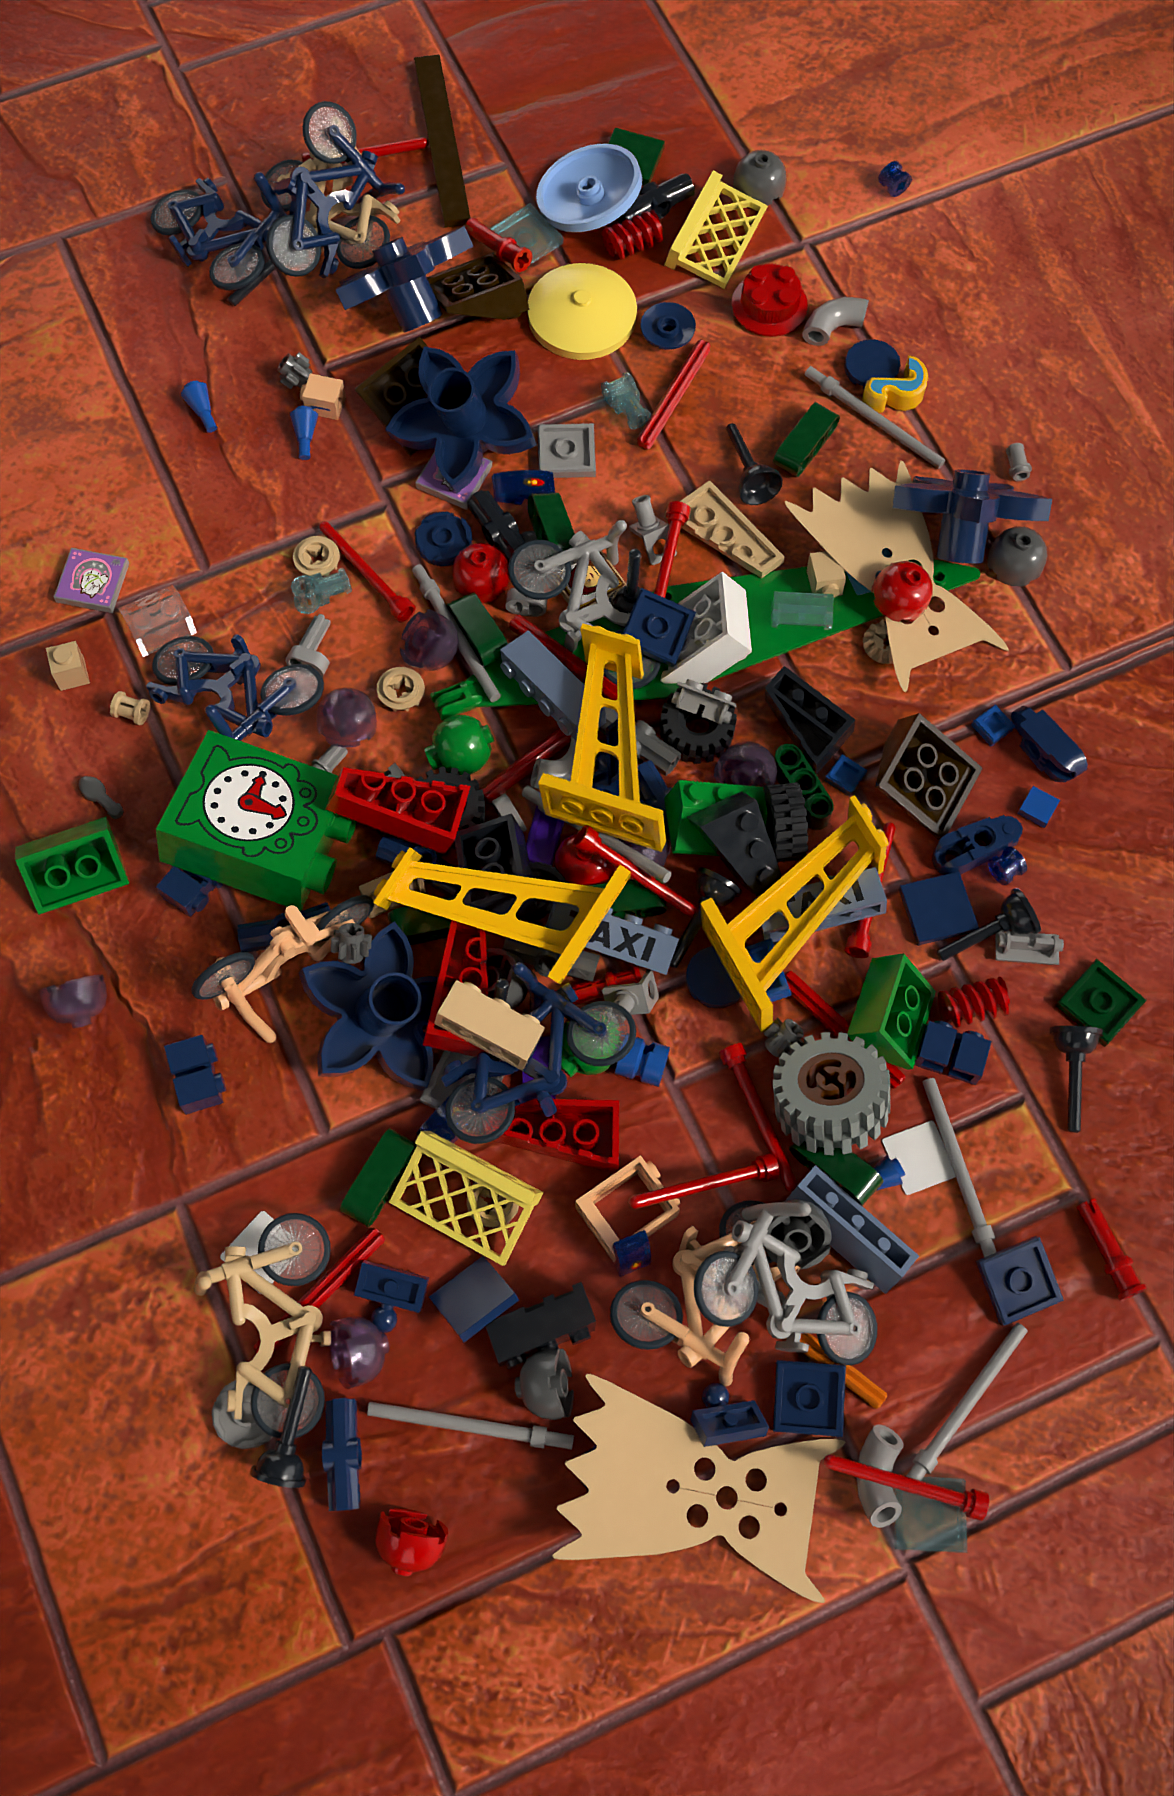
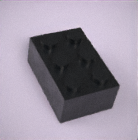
[454,813,538,916]

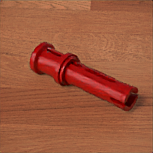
[465,218,532,272]
[554,965,642,1005]
[1076,1198,1148,1301]

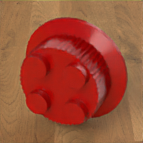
[732,263,808,337]

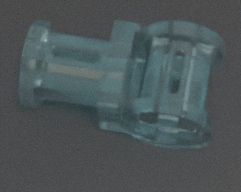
[601,372,651,429]
[291,568,352,614]

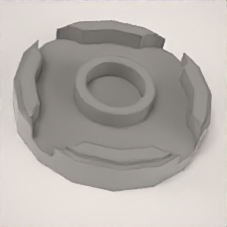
[212,1380,283,1449]

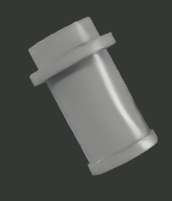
[1006,443,1032,481]

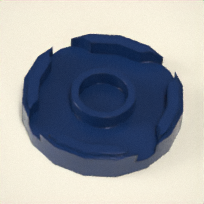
[844,339,901,389]
[415,512,472,566]
[686,946,741,1008]

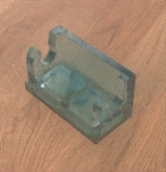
[771,591,834,630]

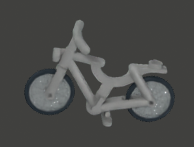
[508,520,661,689]
[694,1202,877,1365]

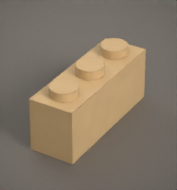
[434,980,545,1071]

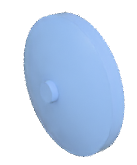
[536,144,642,232]

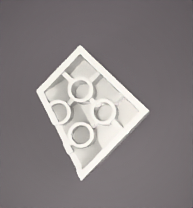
[660,572,752,684]

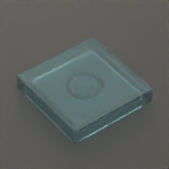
[490,203,563,264]
[894,1477,967,1553]

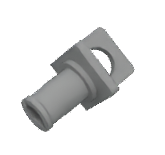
[629,495,677,565]
[602,970,659,1024]

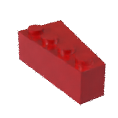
[326,767,471,854]
[423,920,489,1057]

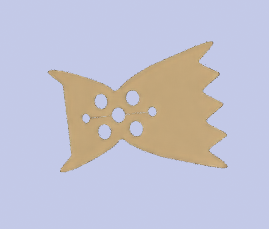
[785,460,1009,693]
[552,1374,845,1603]

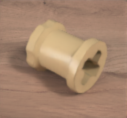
[110,691,150,726]

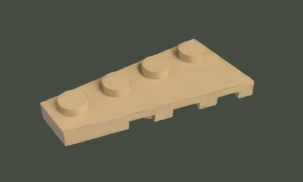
[665,480,784,579]

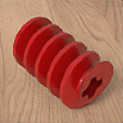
[602,209,663,260]
[938,976,1010,1028]

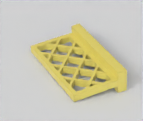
[665,170,768,289]
[389,1131,544,1266]

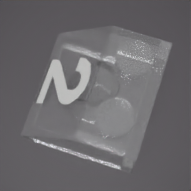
[118,584,197,657]

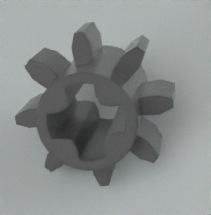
[277,352,312,389]
[331,923,372,964]
[764,1018,804,1058]

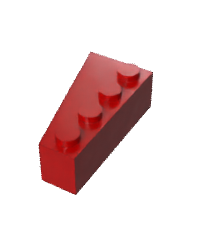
[486,1099,620,1173]

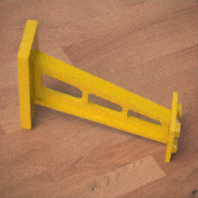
[538,623,666,852]
[700,795,888,1033]
[373,847,631,985]

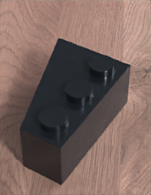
[765,666,855,775]
[686,791,782,896]
[485,1281,596,1370]

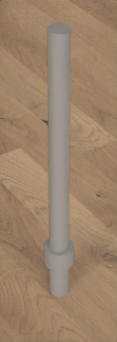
[805,366,945,469]
[412,564,501,702]
[522,786,671,883]
[922,1078,997,1257]
[905,1323,1028,1494]
[367,1402,574,1450]

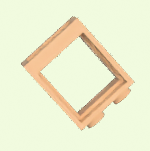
[575,1155,680,1262]

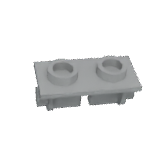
[671,679,737,725]
[995,931,1064,965]

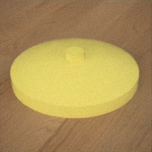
[527,263,637,360]

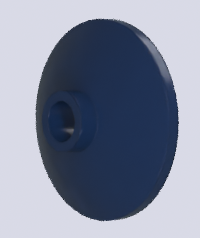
[641,302,696,350]

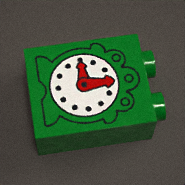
[156,730,357,911]

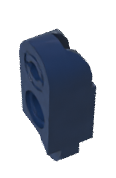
[1011,706,1088,782]
[932,815,1023,875]

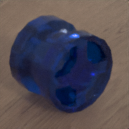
[878,161,912,197]
[988,847,1028,885]

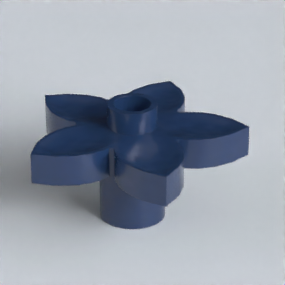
[336,226,473,333]
[385,347,537,494]
[892,469,1052,563]
[299,922,438,1091]

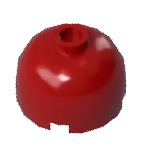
[452,543,510,604]
[871,561,933,622]
[554,833,615,886]
[376,1508,449,1576]

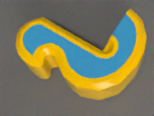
[862,355,928,413]

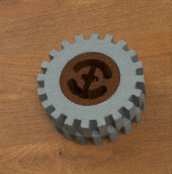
[773,1032,890,1155]

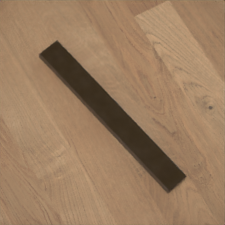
[414,54,471,228]

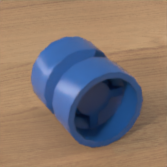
[615,1034,670,1087]

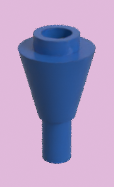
[181,381,217,433]
[290,406,318,460]
[873,1155,905,1191]

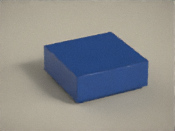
[971,704,1015,746]
[824,754,867,797]
[1017,786,1060,828]

